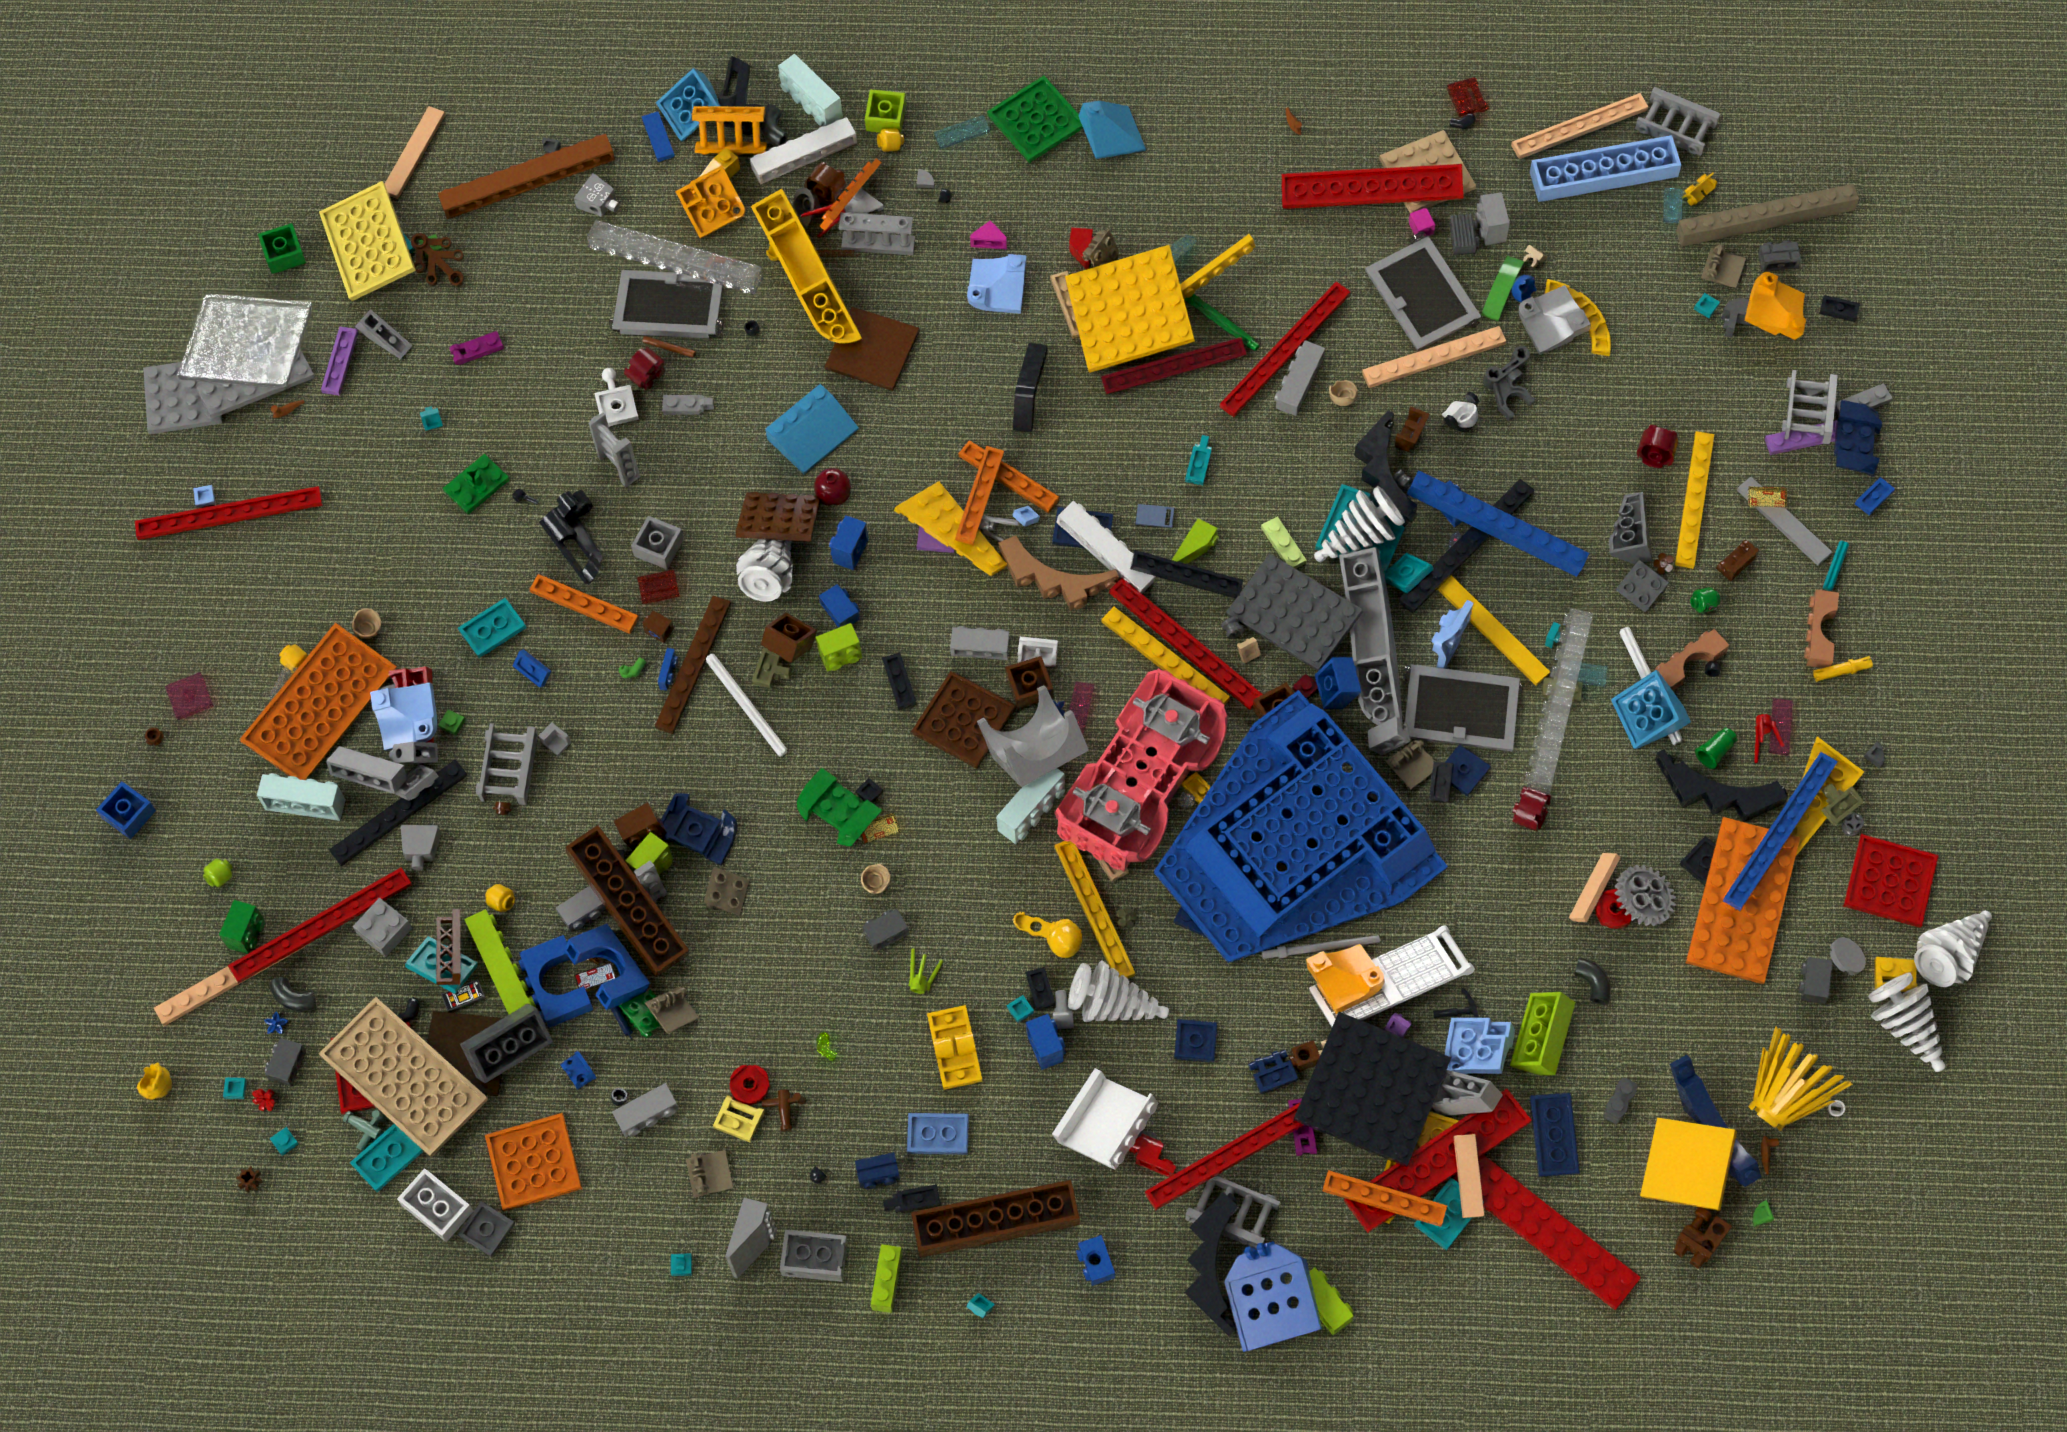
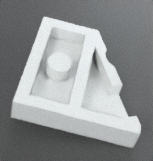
[845,188,883,214]

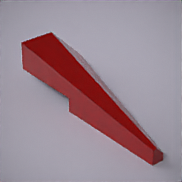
[389,666,434,743]

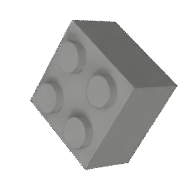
[1475,192,1510,245]
[631,516,684,570]
[353,898,412,957]

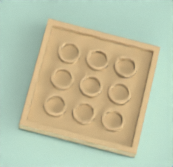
[1379,130,1476,213]

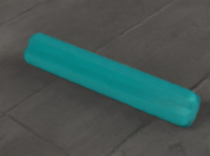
[1823,540,1849,591]

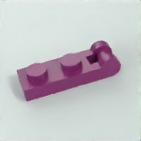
[449,331,504,365]
[1288,1099,1317,1156]

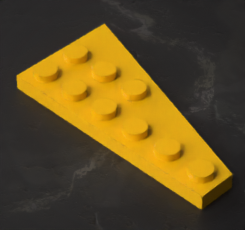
[1791,736,1864,856]

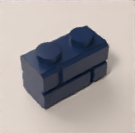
[855,1152,900,1190]

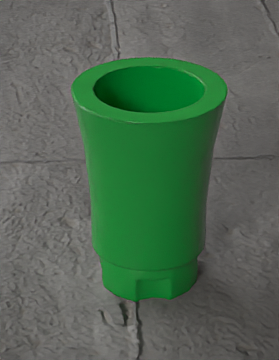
[1695,727,1738,769]

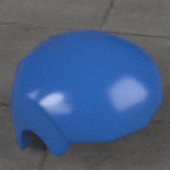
[1511,275,1537,303]

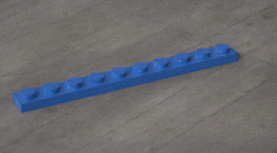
[1723,752,1838,911]

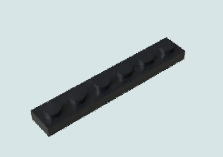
[1130,550,1243,599]

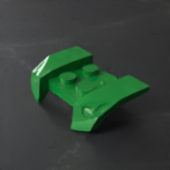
[797,768,882,847]

